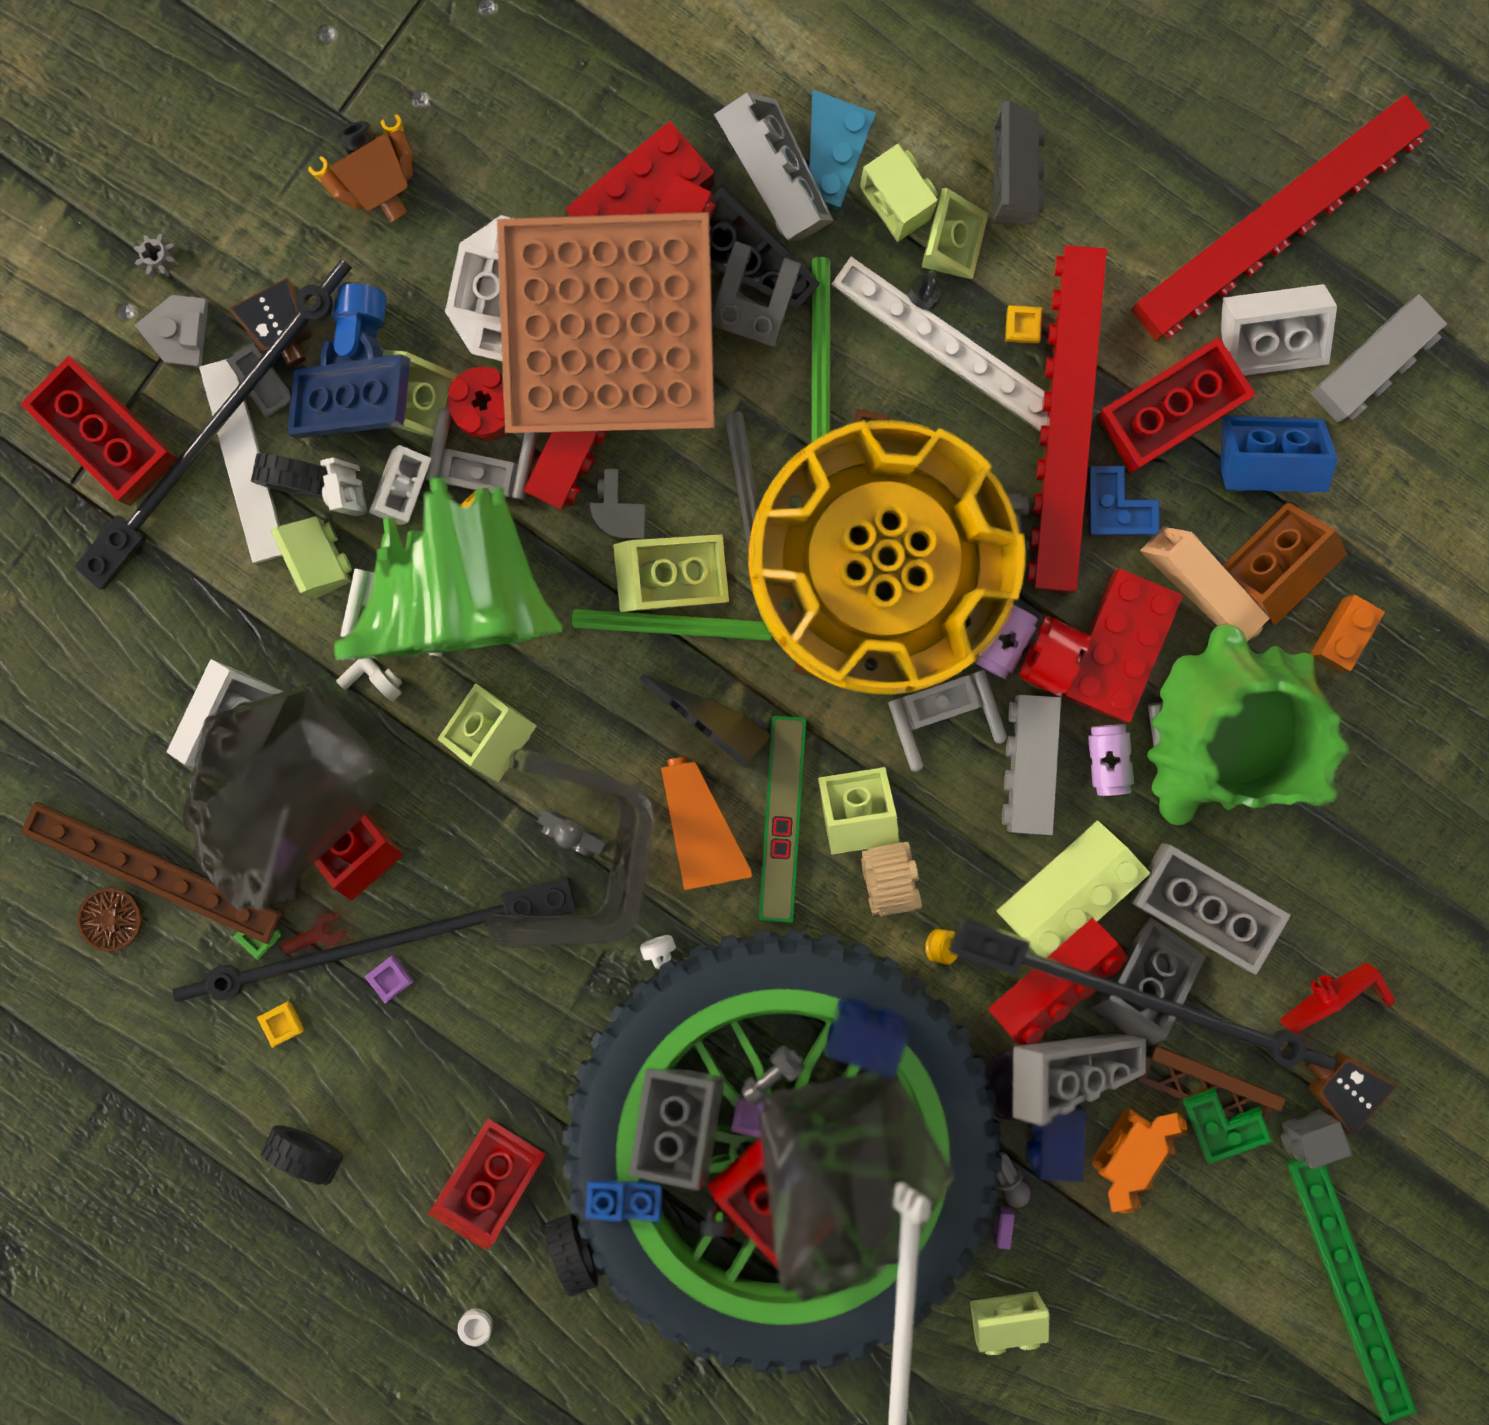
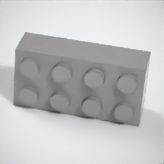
[1128,843,1291,975]

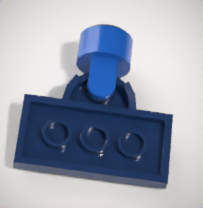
[287,282,410,439]

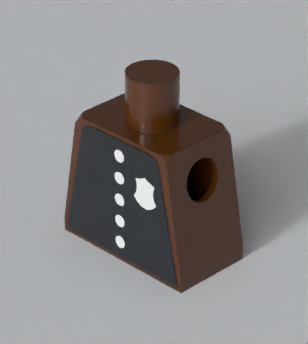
[230,278,312,367]
[1305,1051,1396,1136]

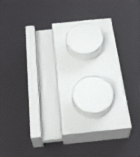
[320,458,368,516]

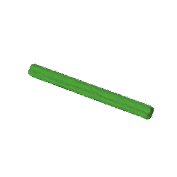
[812,257,830,442]
[572,609,774,641]

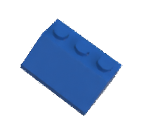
[1220,416,1338,493]

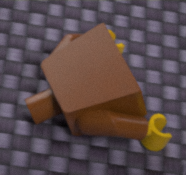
[308,114,413,222]

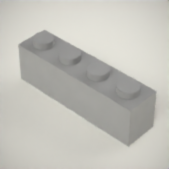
[1310,294,1447,423]
[1002,695,1061,835]

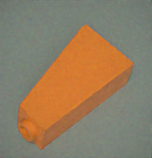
[661,756,752,890]

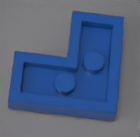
[1088,466,1159,536]

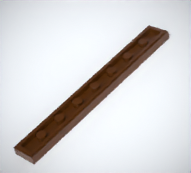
[20,802,284,944]

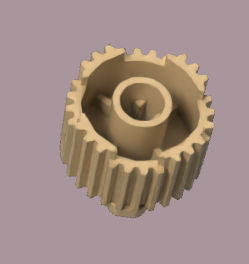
[861,842,922,917]

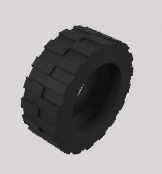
[251,453,328,499]
[261,1125,343,1185]
[545,1213,598,1297]

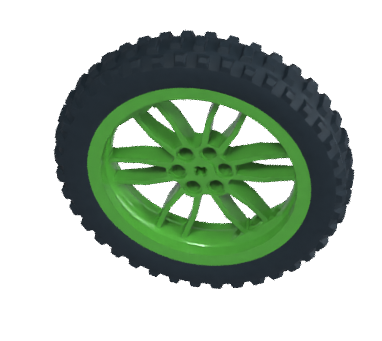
[563,929,1002,1374]

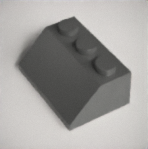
[993,101,1045,224]
[629,1068,725,1190]

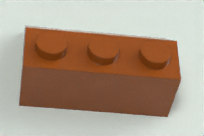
[1223,502,1348,626]

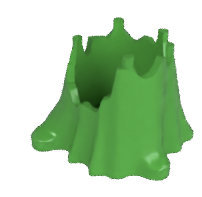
[334,477,563,660]
[1147,623,1348,826]

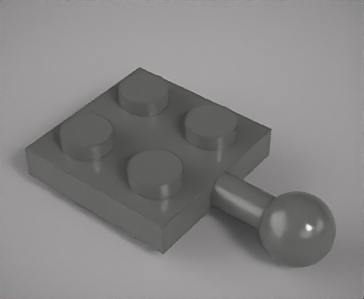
[537,808,610,858]

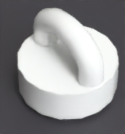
[640,935,676,970]

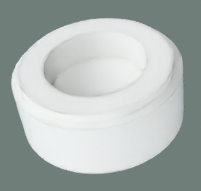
[457,1308,493,1346]

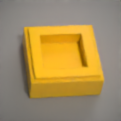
[1005,305,1042,344]
[257,1000,305,1048]

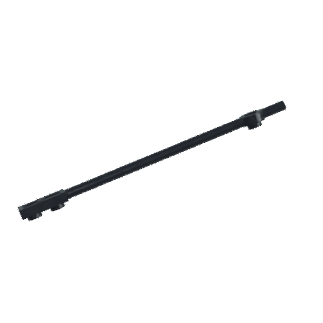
[74,259,352,590]
[172,877,577,1002]
[949,917,1336,1070]

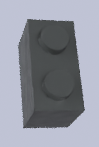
[1281,1109,1352,1169]

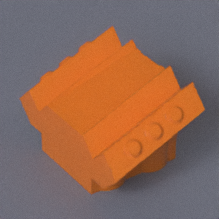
[1092,1108,1189,1213]

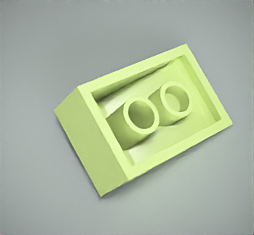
[613,534,729,612]

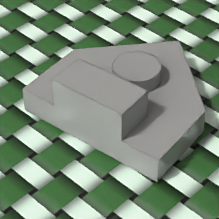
[134,295,209,368]

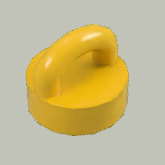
[925,929,958,965]

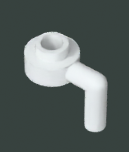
[336,658,403,702]

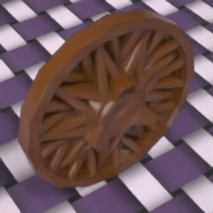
[77,887,142,952]

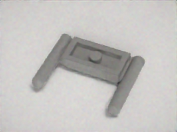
[425,407,539,500]
[888,670,1007,772]

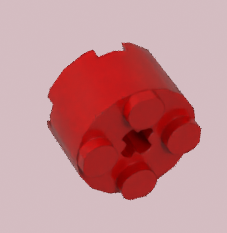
[447,366,508,442]
[1018,616,1091,697]

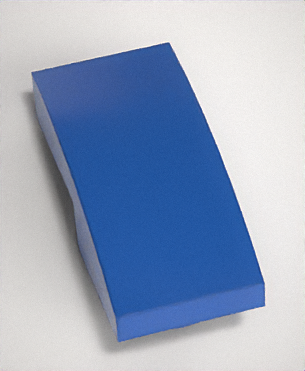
[586,1180,663,1221]

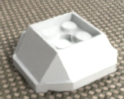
[445,215,514,361]

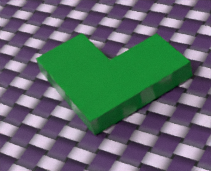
[1182,1088,1273,1165]

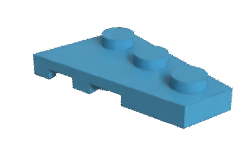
[809,89,876,211]

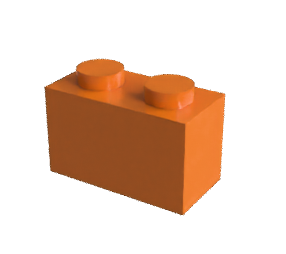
[1311,595,1385,673]

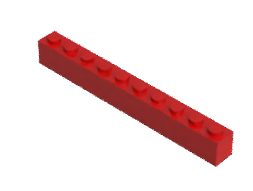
[1131,94,1431,341]
[524,174,716,509]
[1027,245,1107,594]

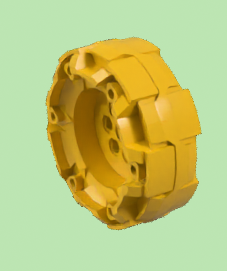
[748,420,1025,695]

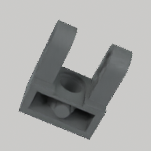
[712,241,802,347]

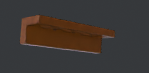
[1135,1044,1286,1124]

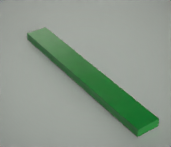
[1286,1158,1417,1424]

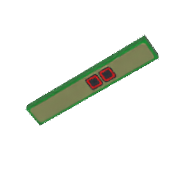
[759,716,806,923]

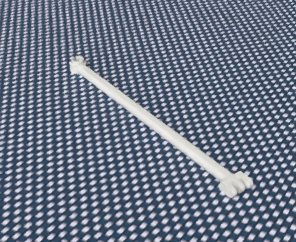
[889,1182,930,1425]

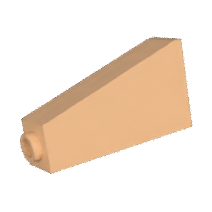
[1140,527,1270,641]

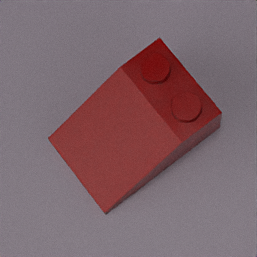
[281,774,403,901]
[428,1118,546,1250]
[707,1138,836,1274]

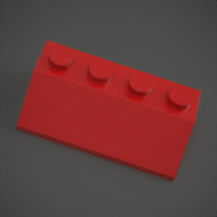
[988,917,1128,1046]

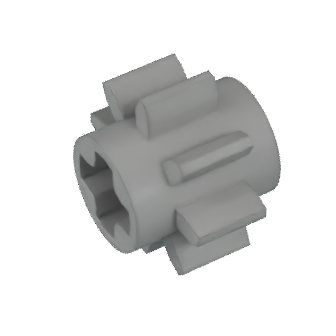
[134,234,179,278]

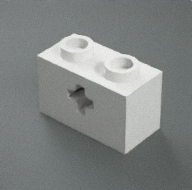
[369,445,431,525]

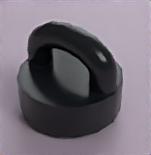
[339,121,376,155]
[907,271,943,310]
[701,1203,736,1237]

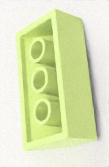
[996,821,1150,958]

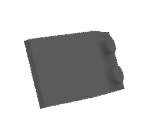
[1091,917,1206,1047]

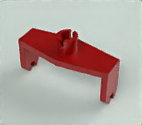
[1279,962,1396,1048]

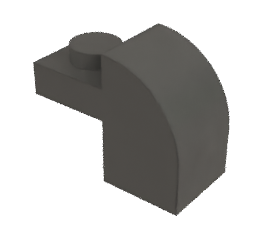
[590,469,647,542]

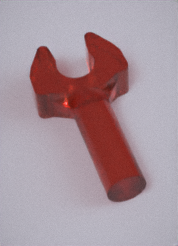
[281,912,347,955]

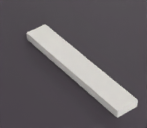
[199,359,282,564]

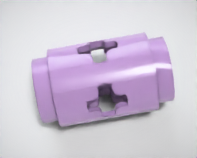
[975,605,1038,679]
[1088,724,1134,796]

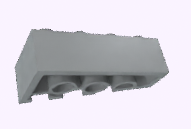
[714,92,834,241]
[1013,1033,1146,1126]

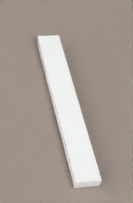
[831,257,1048,432]

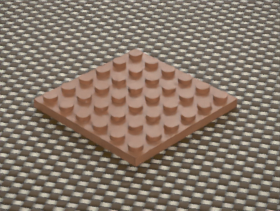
[497,213,715,433]

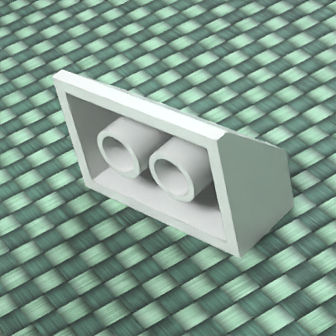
[1221,284,1337,376]
[167,659,285,785]

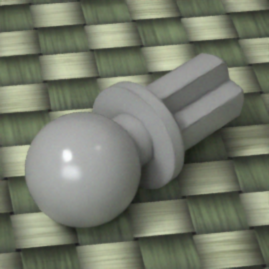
[997,1152,1031,1208]

